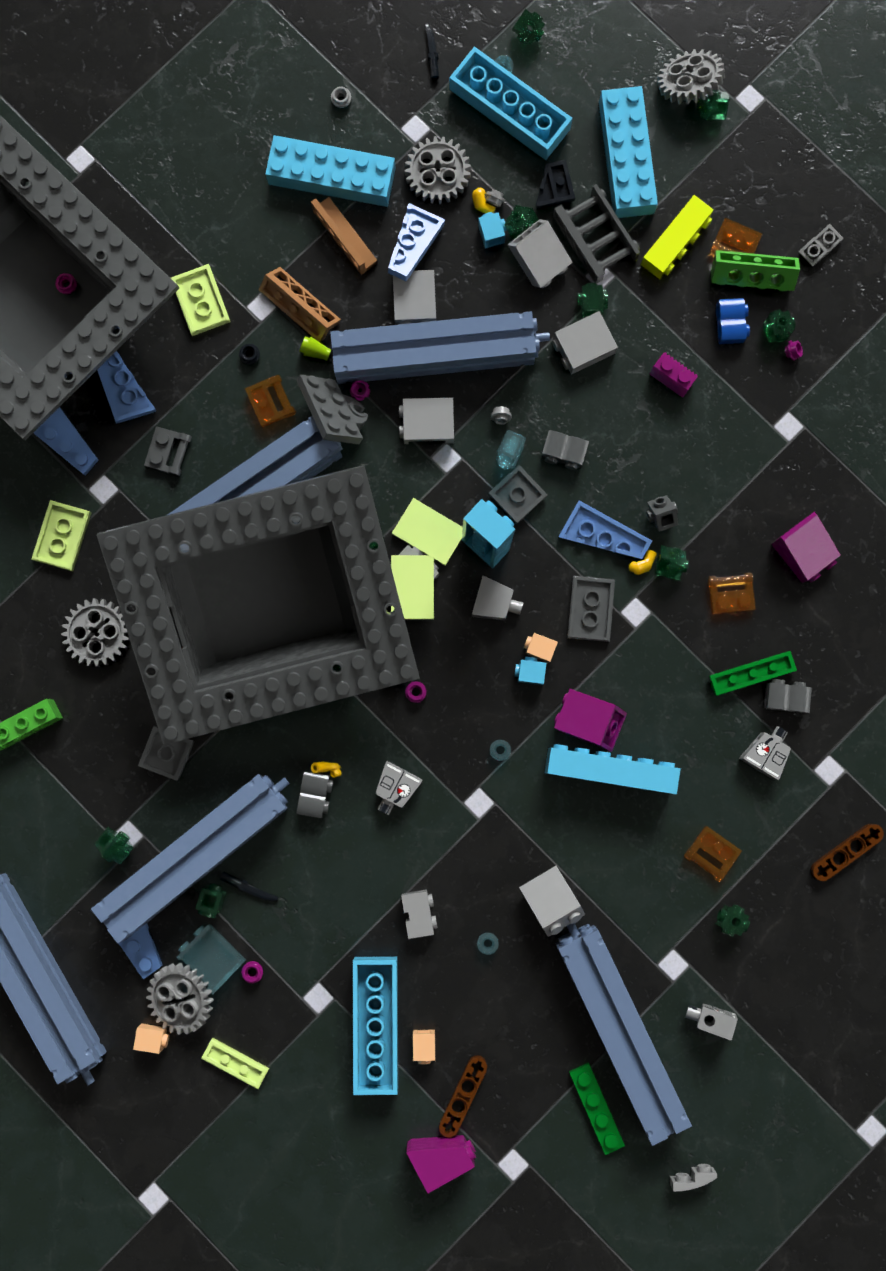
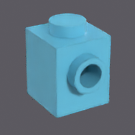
[478,212,507,248]
[514,657,546,685]

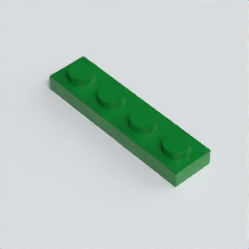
[709,651,797,696]
[569,1062,625,1155]

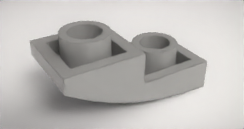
[799,224,844,267]
[670,1164,717,1192]

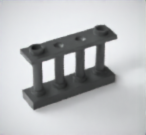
[553,184,640,284]

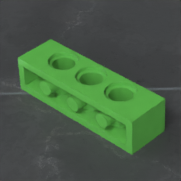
[711,250,800,291]
[0,698,63,751]

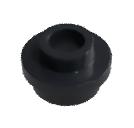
[239,344,260,365]

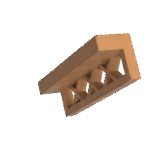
[311,197,378,275]
[259,267,341,342]

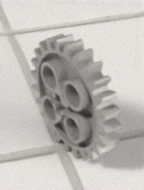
[657,49,725,104]
[405,136,471,204]
[61,598,130,667]
[146,963,214,1035]

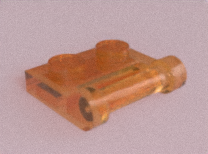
[710,218,762,254]
[245,375,296,428]
[708,572,756,614]
[684,825,742,882]

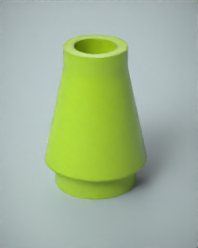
[299,336,331,361]

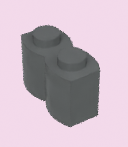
[541,430,589,470]
[764,679,812,713]
[296,771,333,818]

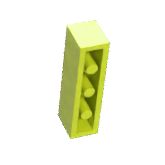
[641,195,714,279]

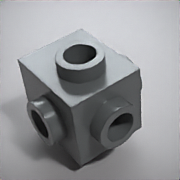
[646,495,679,532]

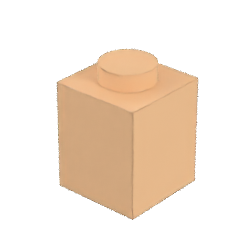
[524,633,558,663]
[133,1024,169,1054]
[413,1030,435,1064]

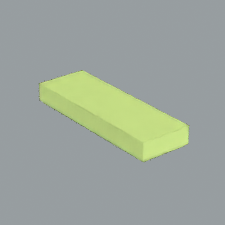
[201,1038,269,1089]

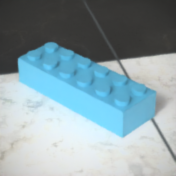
[449,46,573,160]
[599,86,658,218]
[265,135,396,207]
[462,499,515,569]
[544,744,681,794]
[353,957,398,1095]

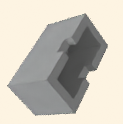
[401,890,438,939]

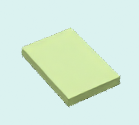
[171,264,231,336]
[392,498,463,566]
[31,500,92,572]
[391,555,434,620]

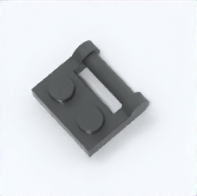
[144,426,192,476]

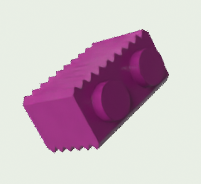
[650,352,698,398]

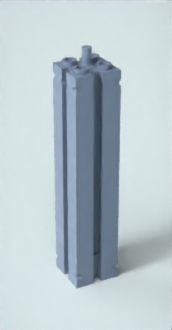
[330,311,550,384]
[167,416,343,545]
[91,774,290,943]
[0,873,107,1086]
[555,923,692,1146]

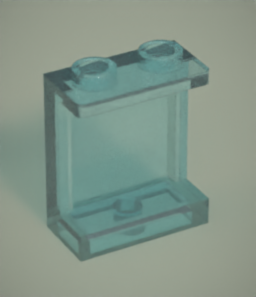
[176,924,246,995]

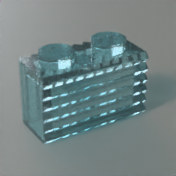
[496,430,526,470]

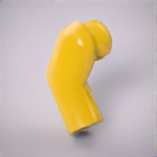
[472,188,496,214]
[629,550,657,575]
[311,761,342,778]

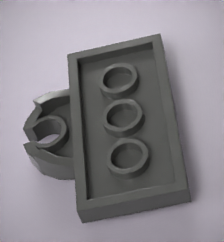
[297,375,368,444]

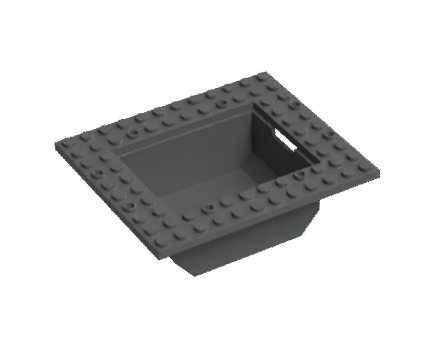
[0,115,180,441]
[97,465,420,745]

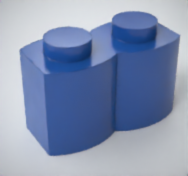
[716,298,750,344]

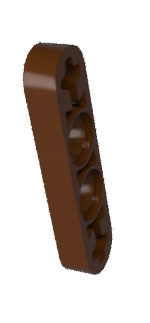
[811,824,884,881]
[439,1055,487,1138]

